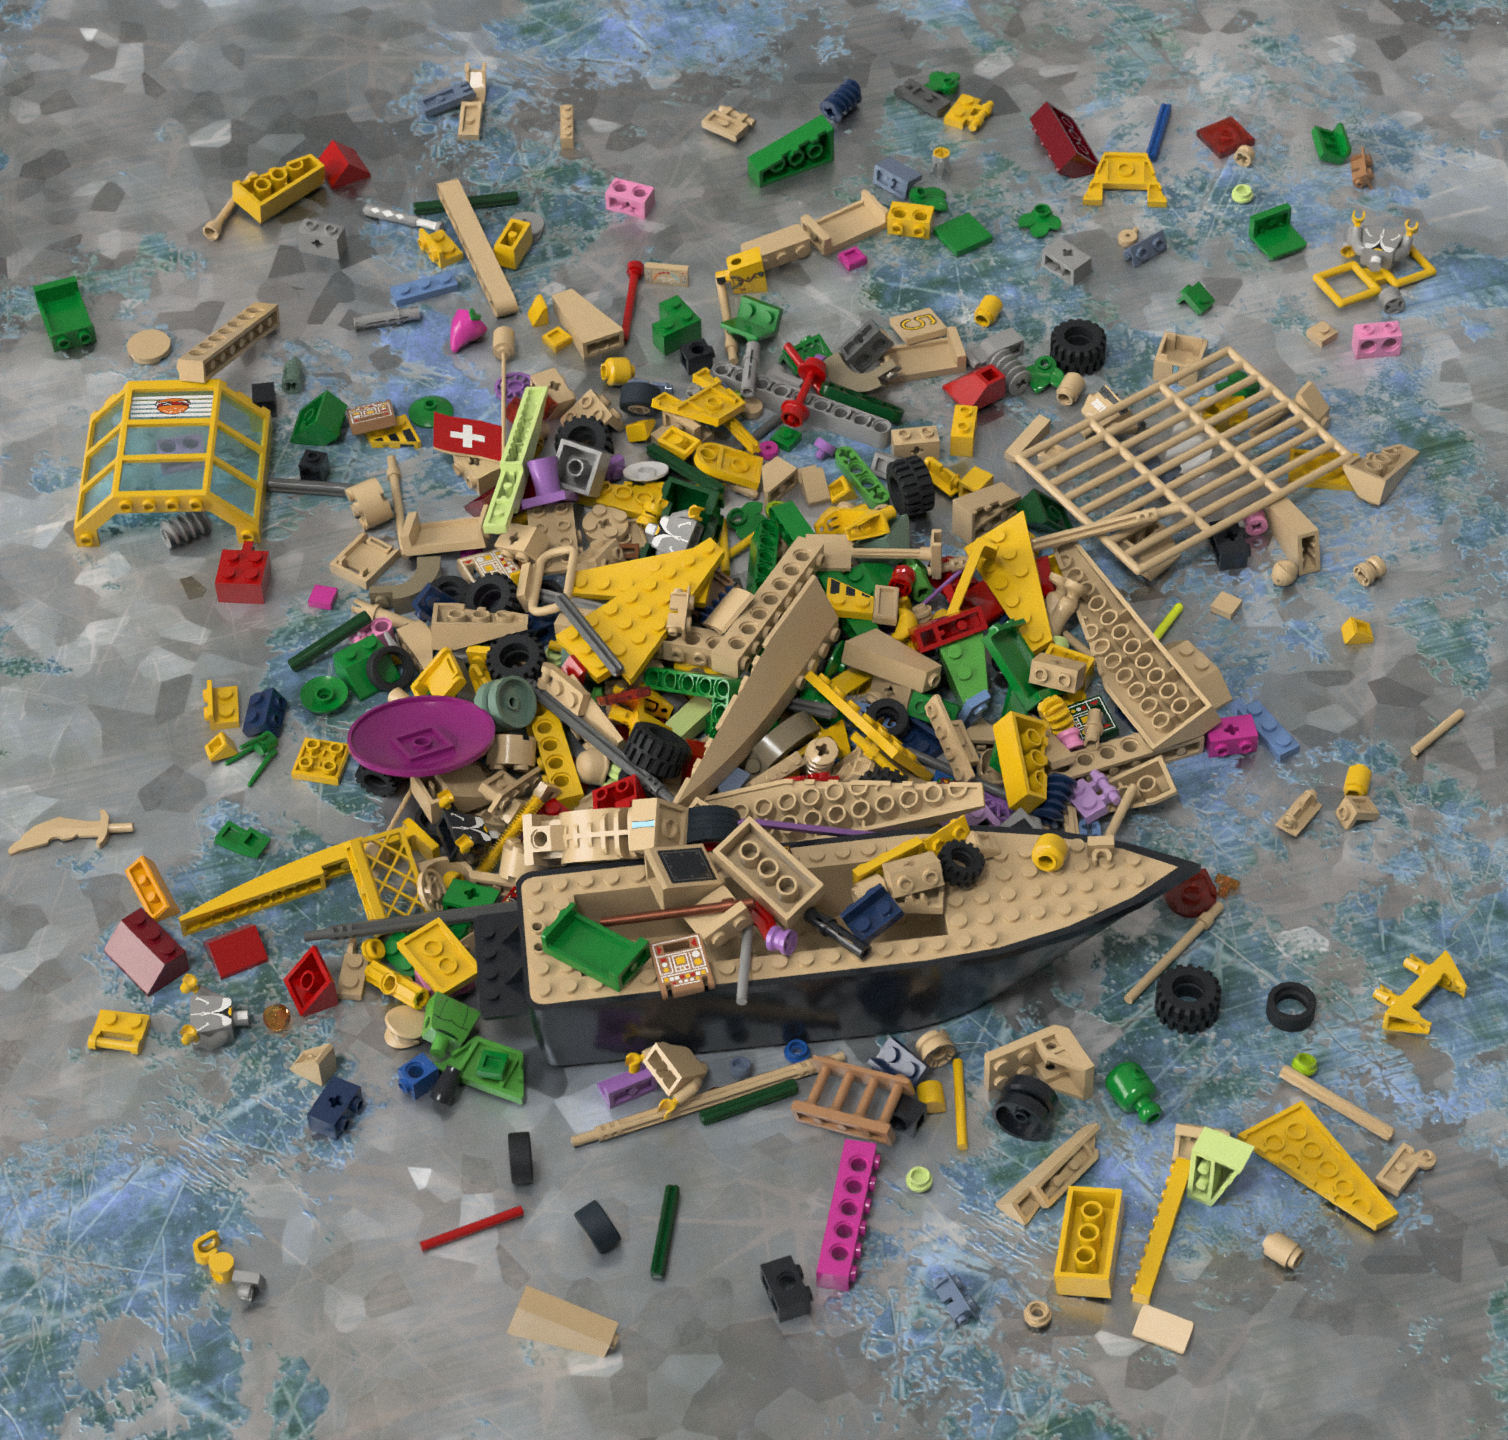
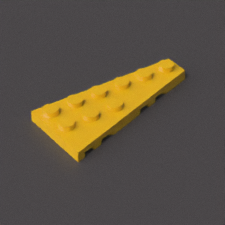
[572,543,718,608]
[804,670,934,782]

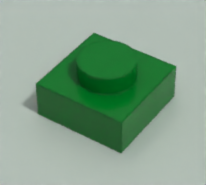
[770,425,802,453]
[476,1049,509,1081]

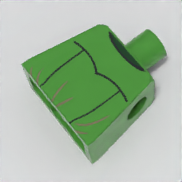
[421,991,480,1058]

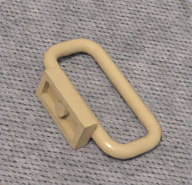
[516,545,579,617]

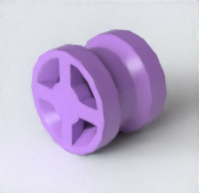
[766,925,798,956]

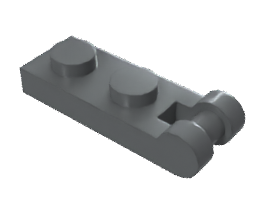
[894,78,951,118]

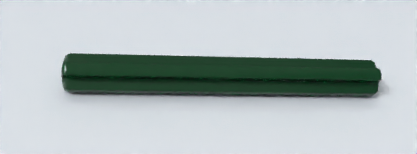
[413,191,519,215]
[646,443,725,495]

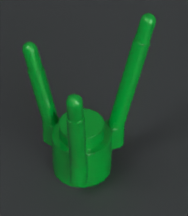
[224,731,279,787]

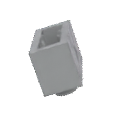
[297,218,347,260]
[1041,238,1092,286]

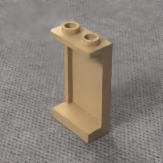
[800,189,889,257]
[877,326,966,384]
[400,504,492,556]

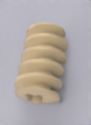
[800,737,838,779]

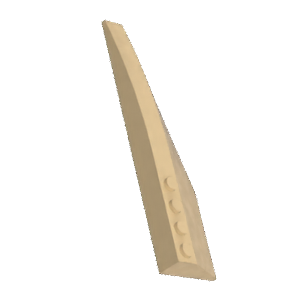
[1052,541,1222,752]
[673,575,840,807]
[703,779,986,843]

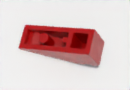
[908,605,988,653]

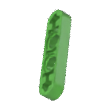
[835,446,890,509]

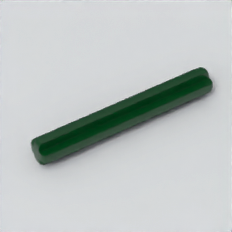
[287,611,372,672]
[699,1079,798,1125]
[650,1184,680,1279]

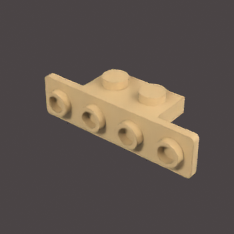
[925,694,980,782]
[478,766,542,814]

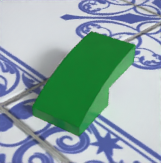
[214,820,271,858]

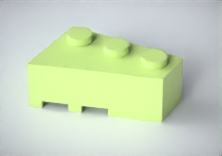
[1187,1126,1255,1207]

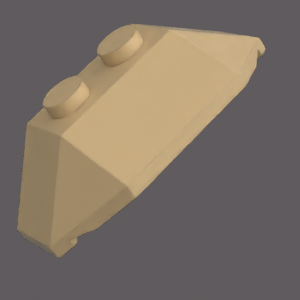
[1164,640,1233,711]

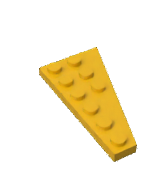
[575,481,726,523]
[963,511,1054,656]
[1237,1100,1399,1231]

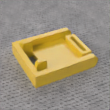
[410,647,466,697]

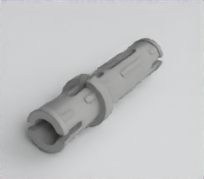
[353,305,420,330]
[740,341,760,397]

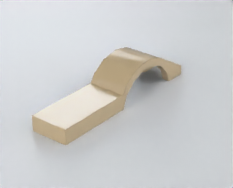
[458,62,487,140]
[412,856,516,898]

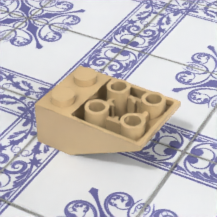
[410,765,492,825]

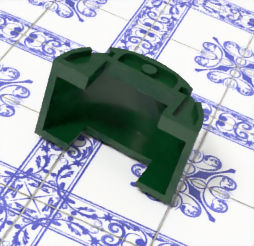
[638,476,725,559]

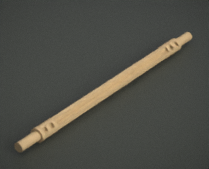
[926,503,1181,576]
[570,1051,845,1147]

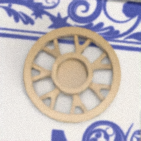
[417,868,447,912]

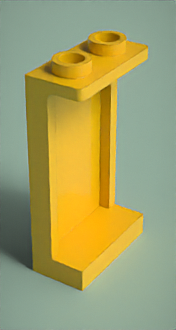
[946,537,999,615]

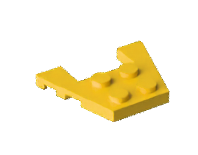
[1083,152,1167,208]
[651,367,746,427]

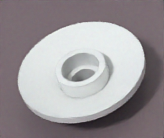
[623,461,669,485]

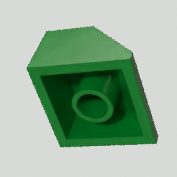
[290,390,348,446]
[842,563,901,599]
[333,634,400,702]

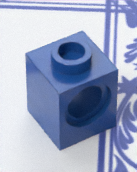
[397,1052,439,1101]

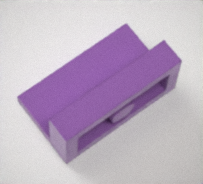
[597,1064,658,1109]

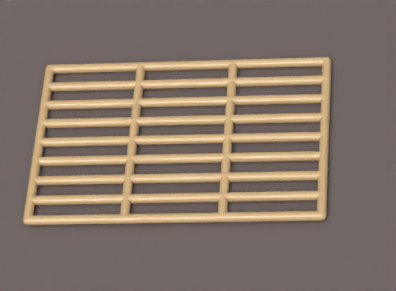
[1015,346,1354,575]

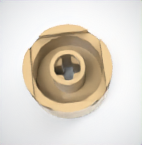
[345,477,393,531]
[486,734,536,774]
[499,838,551,883]

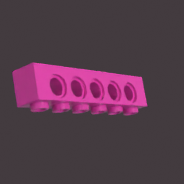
[816,1139,881,1292]

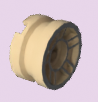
[915,1029,957,1069]

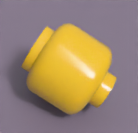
[600,357,635,386]
[1031,833,1068,872]

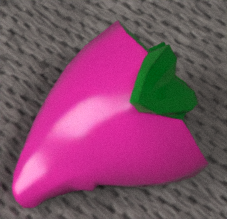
[450,308,488,353]

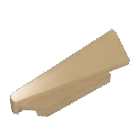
[995,1124,1100,1225]

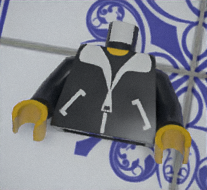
[435,789,499,864]

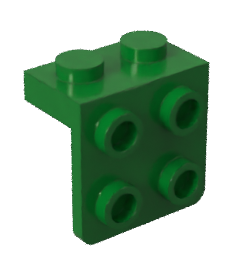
[1248,203,1307,260]

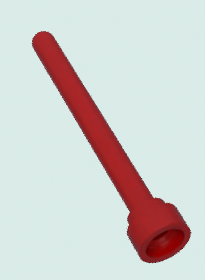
[622,260,644,342]

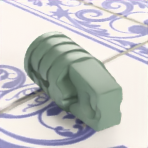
[281,356,303,395]

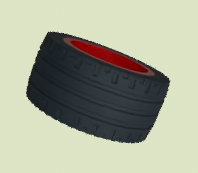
[686,805,741,851]

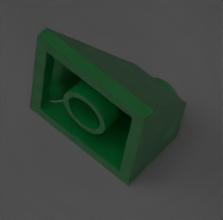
[1015,488,1073,534]

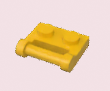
[88,1009,151,1055]

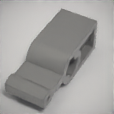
[965,327,1024,370]

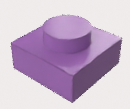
[604,453,625,483]

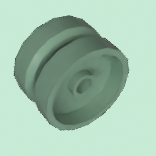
[474,675,537,733]

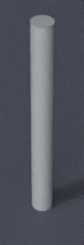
[736,922,754,1005]

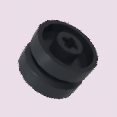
[992,1074,1059,1141]

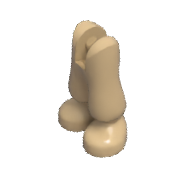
[1045,572,1088,636]

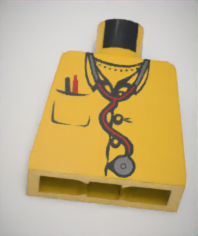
[715,247,768,294]

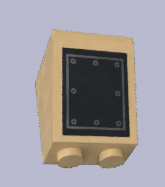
[644,843,726,909]

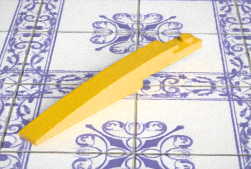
[179,828,417,937]

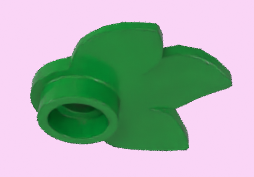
[924,71,961,95]
[909,187,948,212]
[1018,204,1061,238]
[1026,356,1064,394]
[1215,371,1260,398]
[726,501,768,540]

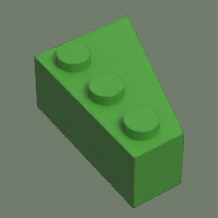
[937,631,989,713]

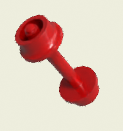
[781,357,827,427]

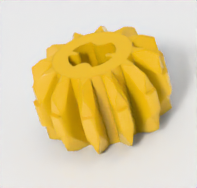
[1037,694,1075,736]

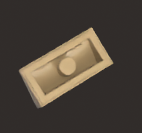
[1132,1304,1195,1355]

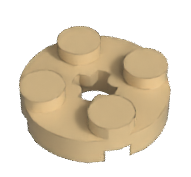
[582,505,629,543]

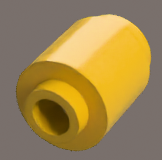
[974,295,1003,327]
[1343,764,1372,796]

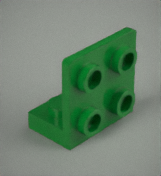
[720,295,783,342]

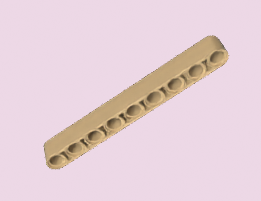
[437,178,518,318]

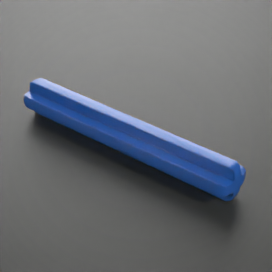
[1146,103,1172,162]

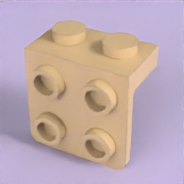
[560,389,626,445]
[576,538,626,571]
[684,886,754,953]

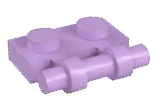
[1069,769,1122,825]

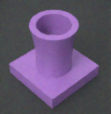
[521,456,579,510]

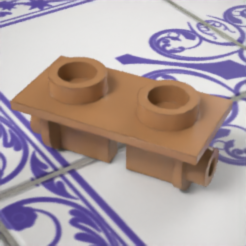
[1350,147,1375,190]

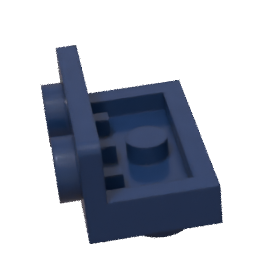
[242,687,287,738]

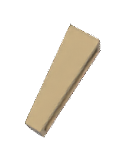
[1004,414,1051,464]

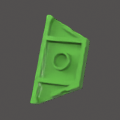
[434,1036,524,1105]

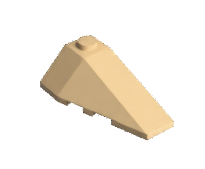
[1343,443,1420,505]
[431,603,528,651]
[1079,755,1178,817]

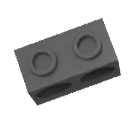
[838,319,894,373]

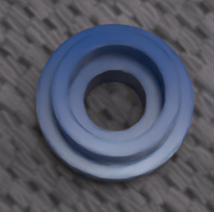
[784,1039,810,1064]

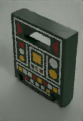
[1067,694,1119,748]

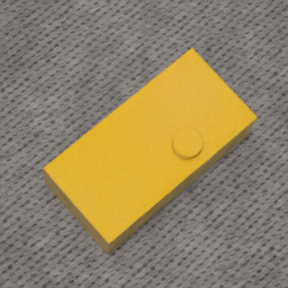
[1054,1186,1125,1298]

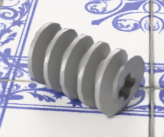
[986,349,1032,396]
[160,511,212,549]

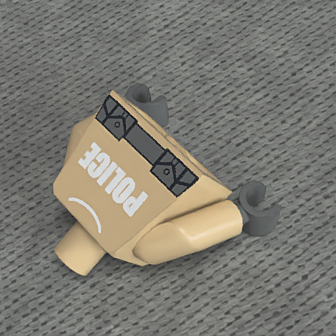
[1079,385,1149,439]

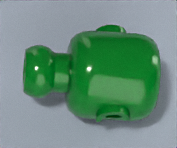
[1105,1061,1162,1125]

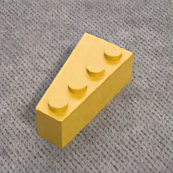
[232,154,325,224]
[993,711,1049,814]

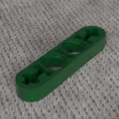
[819,381,905,423]

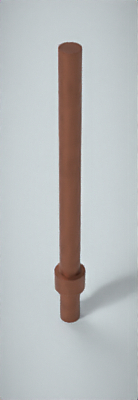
[600,898,756,927]

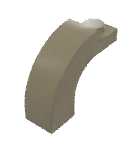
[823,352,902,395]
[369,556,442,615]
[739,711,821,779]

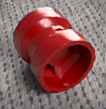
[888,565,916,597]

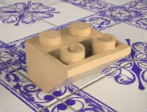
[1115,521,1181,581]

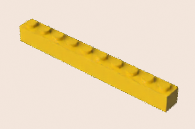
[1130,1157,1190,1305]

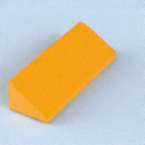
[125,855,180,922]

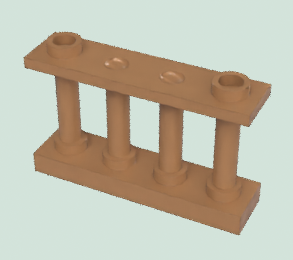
[790,1055,915,1146]

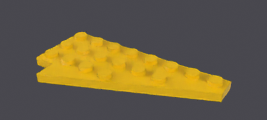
[555,537,725,685]

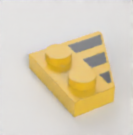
[364,414,421,449]
[826,577,874,620]

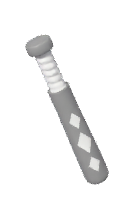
[363,203,444,232]

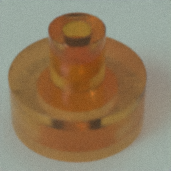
[1214,873,1241,898]
[263,1003,291,1031]

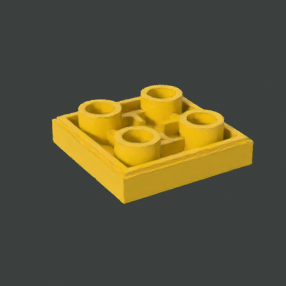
[291,737,351,786]

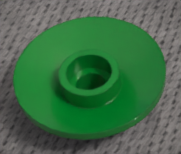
[408,396,453,429]
[824,640,848,680]
[300,676,348,713]

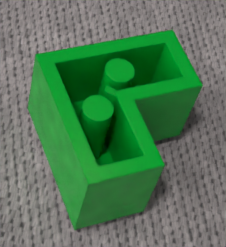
[652,295,702,356]

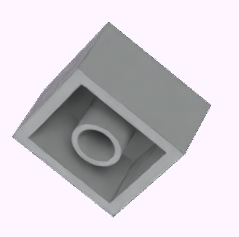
[556,438,612,498]

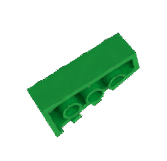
[747,114,834,188]

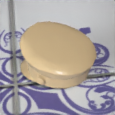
[384,1005,425,1049]

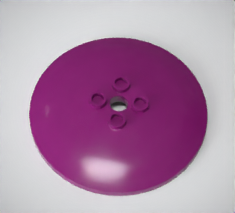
[347,695,496,777]

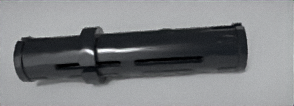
[803,906,872,960]

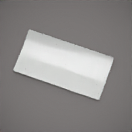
[1163,409,1213,478]

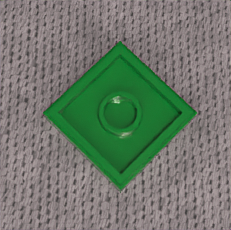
[933,212,993,257]

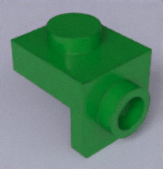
[1176,281,1216,316]

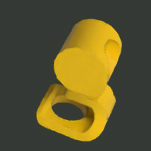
[193,1230,236,1284]

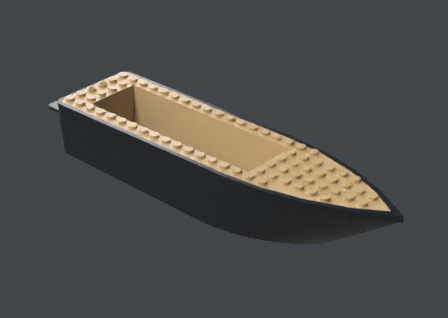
[473,825,1201,1066]

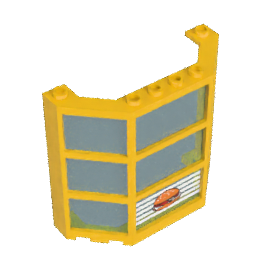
[73,379,273,547]

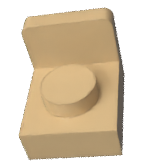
[1335,795,1380,830]

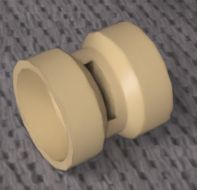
[1353,555,1387,586]

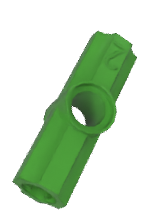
[898,547,933,602]

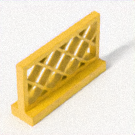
[343,826,428,940]

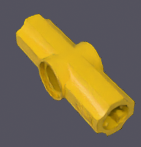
[364,960,430,1010]

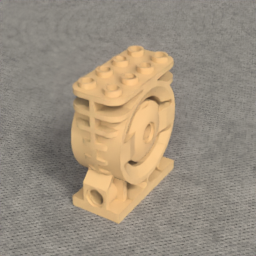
[522,807,644,868]

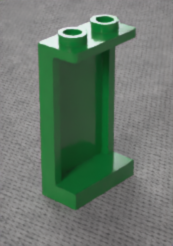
[33,276,97,352]
[981,618,1067,712]
[541,902,651,993]

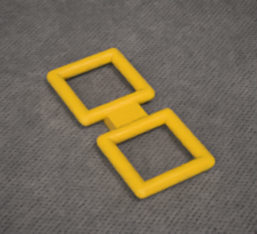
[1312,245,1437,308]

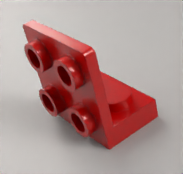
[942,580,1005,624]

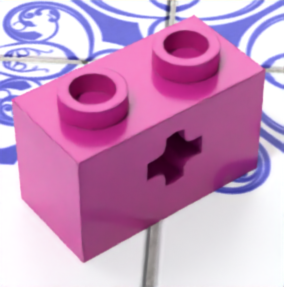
[1204,714,1258,758]

